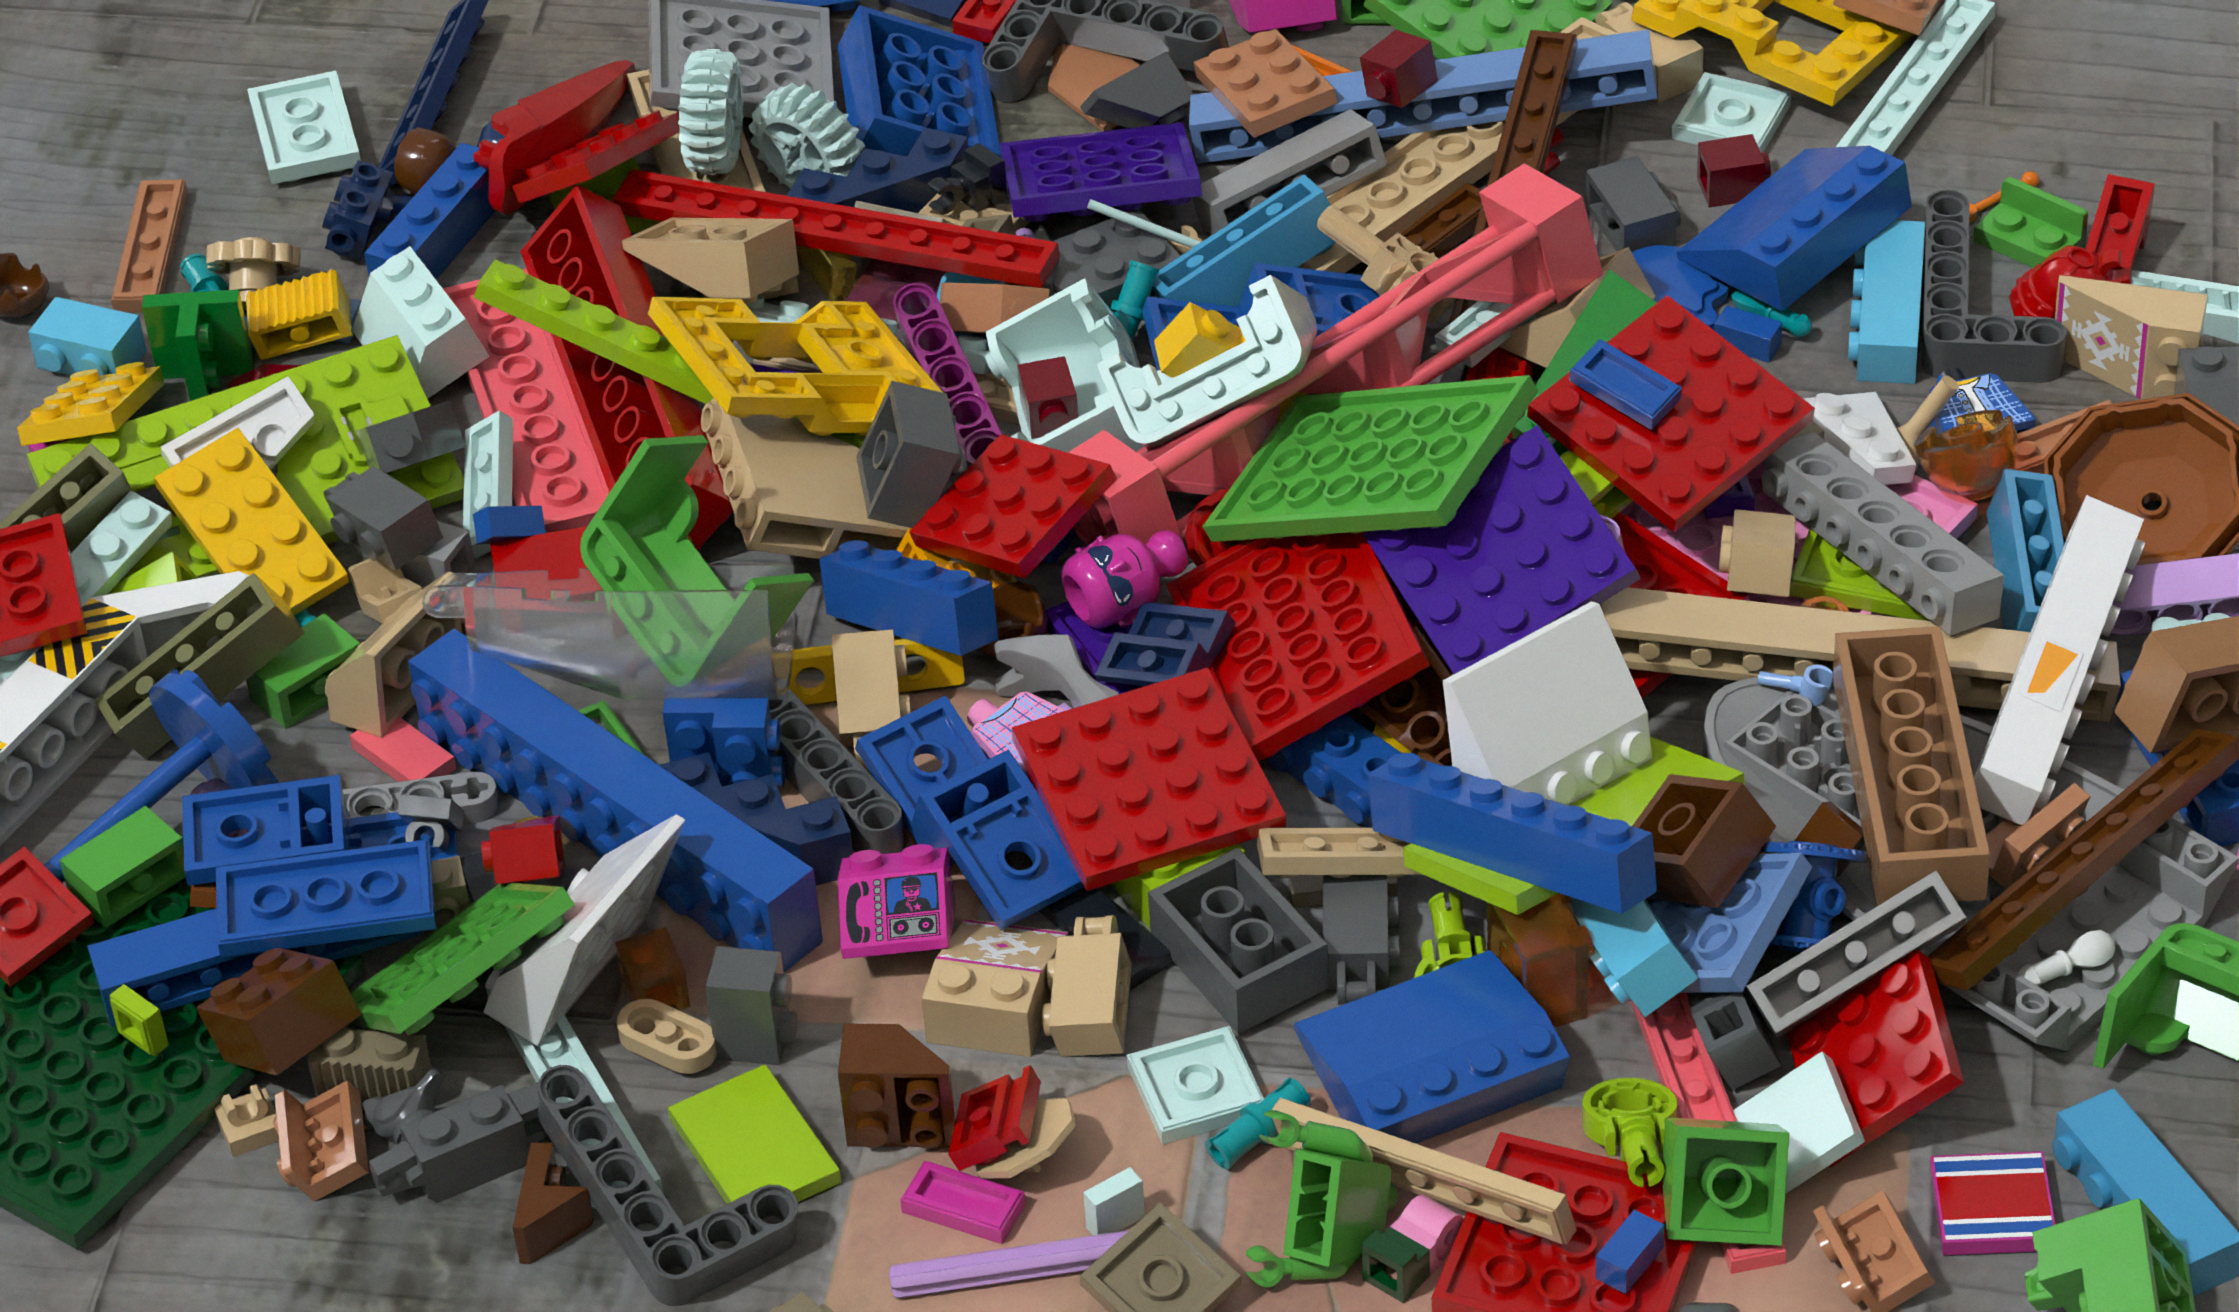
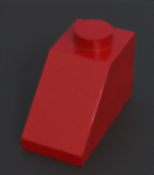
[481,815,566,885]

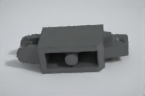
[369,1082,556,1202]

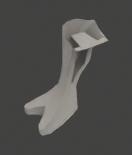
[994,635,1119,708]

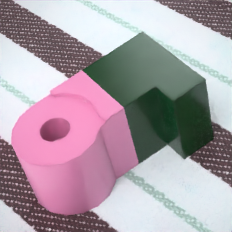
[1362,1194,1463,1303]

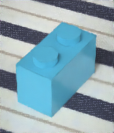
[28,297,147,376]

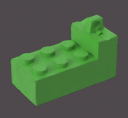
[2025,1198,2196,1312]

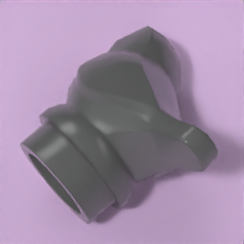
[361,1068,444,1145]

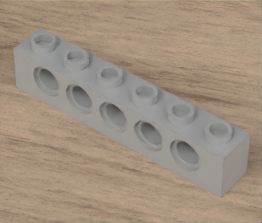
[1762,432,2004,636]

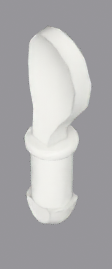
[2018,930,2115,987]

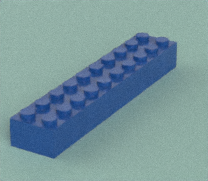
[408,628,823,972]

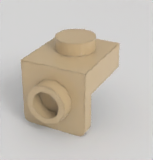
[348,558,422,624]

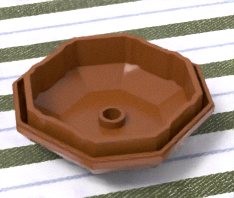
[2043,393,2239,565]

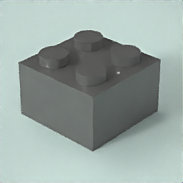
[856,381,963,528]

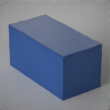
[1714,306,1782,363]
[473,506,546,545]
[1596,1210,1664,1294]

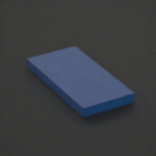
[216,839,436,957]

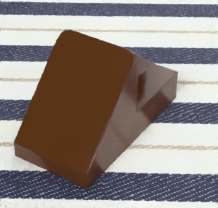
[513,1142,594,1264]

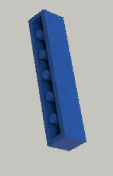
[1367,753,1657,914]
[87,908,423,1026]

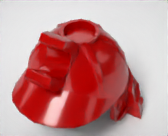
[2009,245,2132,319]

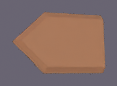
[1048,44,1142,131]

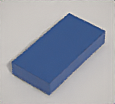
[1569,339,1682,430]

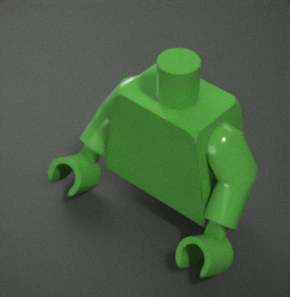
[1245,1110,1398,1288]

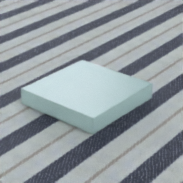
[1672,72,1791,152]
[1127,1026,1264,1145]
[1733,1051,1865,1194]

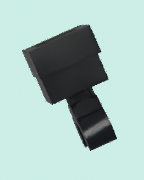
[927,143,1008,215]

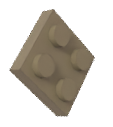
[1080,1202,1241,1312]

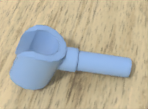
[1758,664,1833,706]

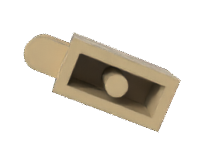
[1595,2,1704,104]
[1718,509,1796,597]
[831,629,911,774]
[1042,915,1132,1057]

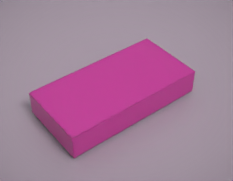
[900,1160,1026,1244]

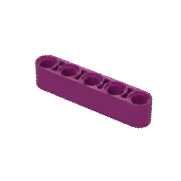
[893,283,1002,471]

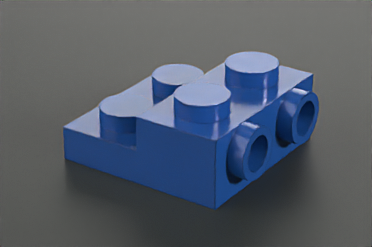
[662,698,785,787]

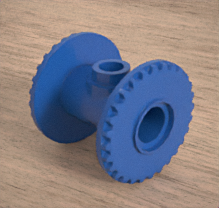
[1760,841,1867,952]

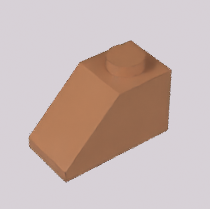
[940,283,1049,336]

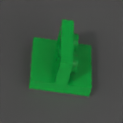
[142,289,254,401]

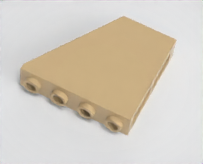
[701,397,909,559]

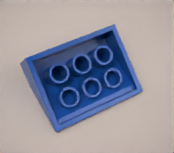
[838,5,1001,157]
[1676,145,1912,311]
[1294,950,1570,1144]

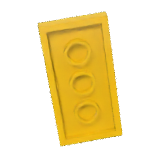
[17,362,165,446]
[154,428,349,615]

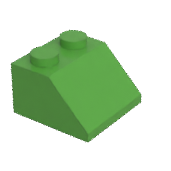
[1662,1117,1790,1246]

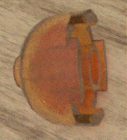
[1914,410,2019,501]

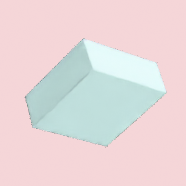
[1083,1167,1145,1235]

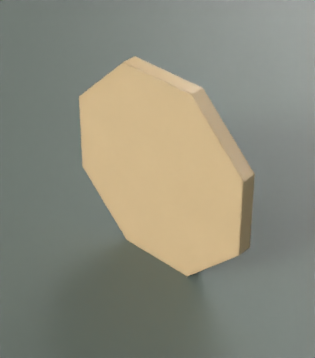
[975,1098,1076,1179]

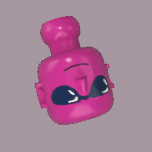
[1061,530,1189,629]

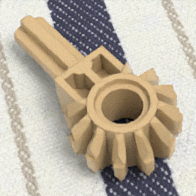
[1317,205,1456,323]

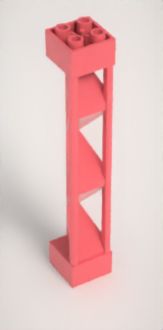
[1068,163,1603,545]

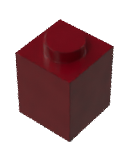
[1360,30,1438,108]
[1697,134,1771,208]
[1017,356,1078,439]

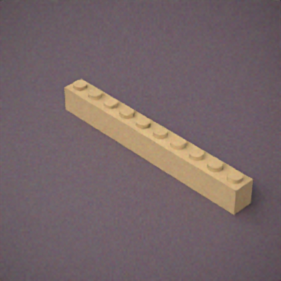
[1600,587,2121,722]

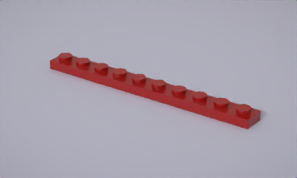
[612,169,1060,288]

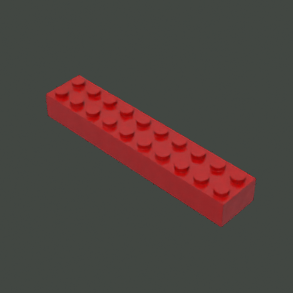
[520,184,733,552]

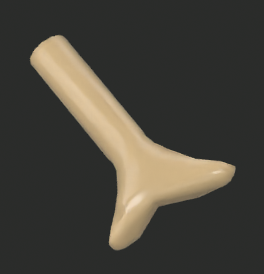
[1896,376,1959,471]

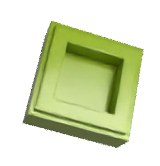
[110,984,169,1056]

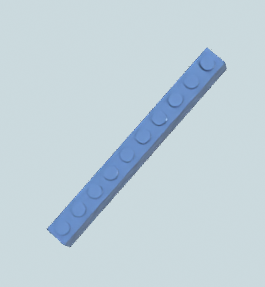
[1189,29,1658,164]

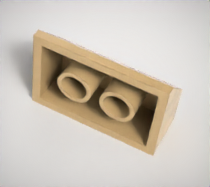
[1498,247,1655,368]
[325,571,462,738]

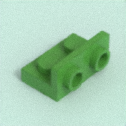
[1973,176,2088,268]

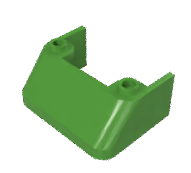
[580,435,814,684]
[2093,923,2239,1069]

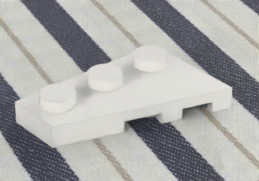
[161,376,315,470]
[1803,392,1916,485]

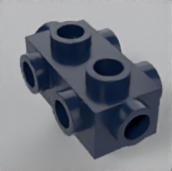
[322,160,414,261]

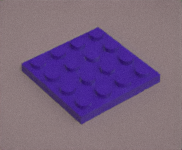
[1000,122,1202,221]
[1363,425,1641,675]

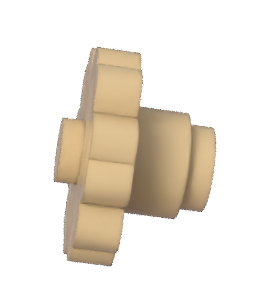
[206,237,301,308]

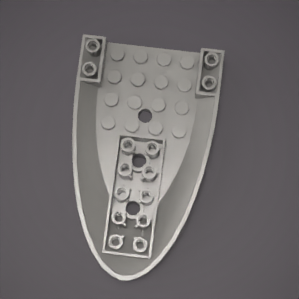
[1704,675,2239,1051]

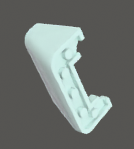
[1096,275,1317,447]
[985,278,1144,452]

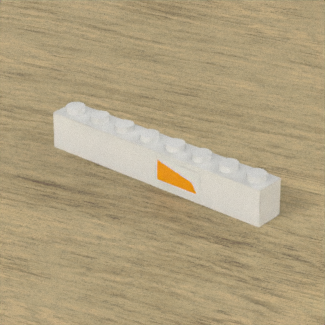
[1974,495,2145,825]

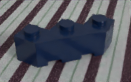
[786,128,968,213]
[659,752,853,886]

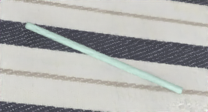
[1087,199,1201,248]

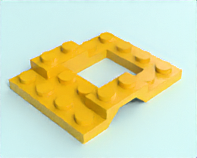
[1631,0,1914,107]
[648,297,949,436]

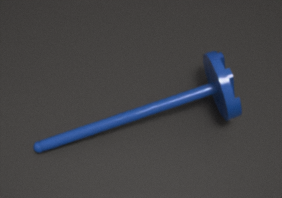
[44,669,278,883]

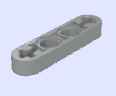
[343,772,499,825]

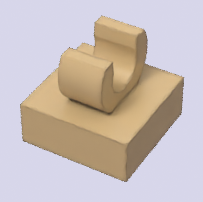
[214,1084,279,1157]

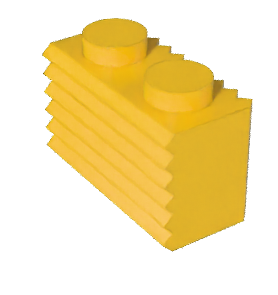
[246,269,353,360]

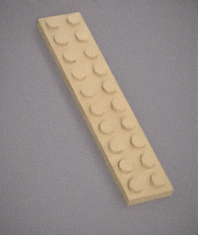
[1297,17,1619,273]

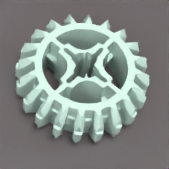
[678,49,744,175]
[748,83,865,189]

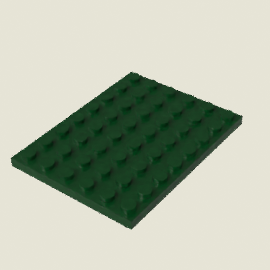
[0,877,365,1250]

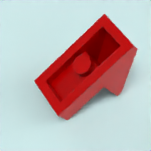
[2086,174,2155,270]

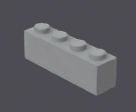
[1192,109,1388,235]
[1747,870,1966,1039]

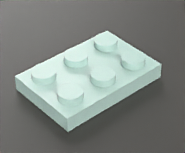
[247,71,361,185]

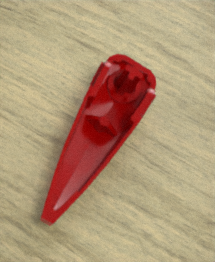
[473,60,636,215]

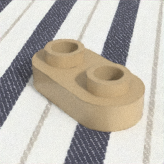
[617,999,717,1074]

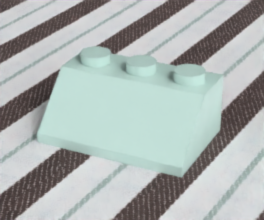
[352,246,489,399]

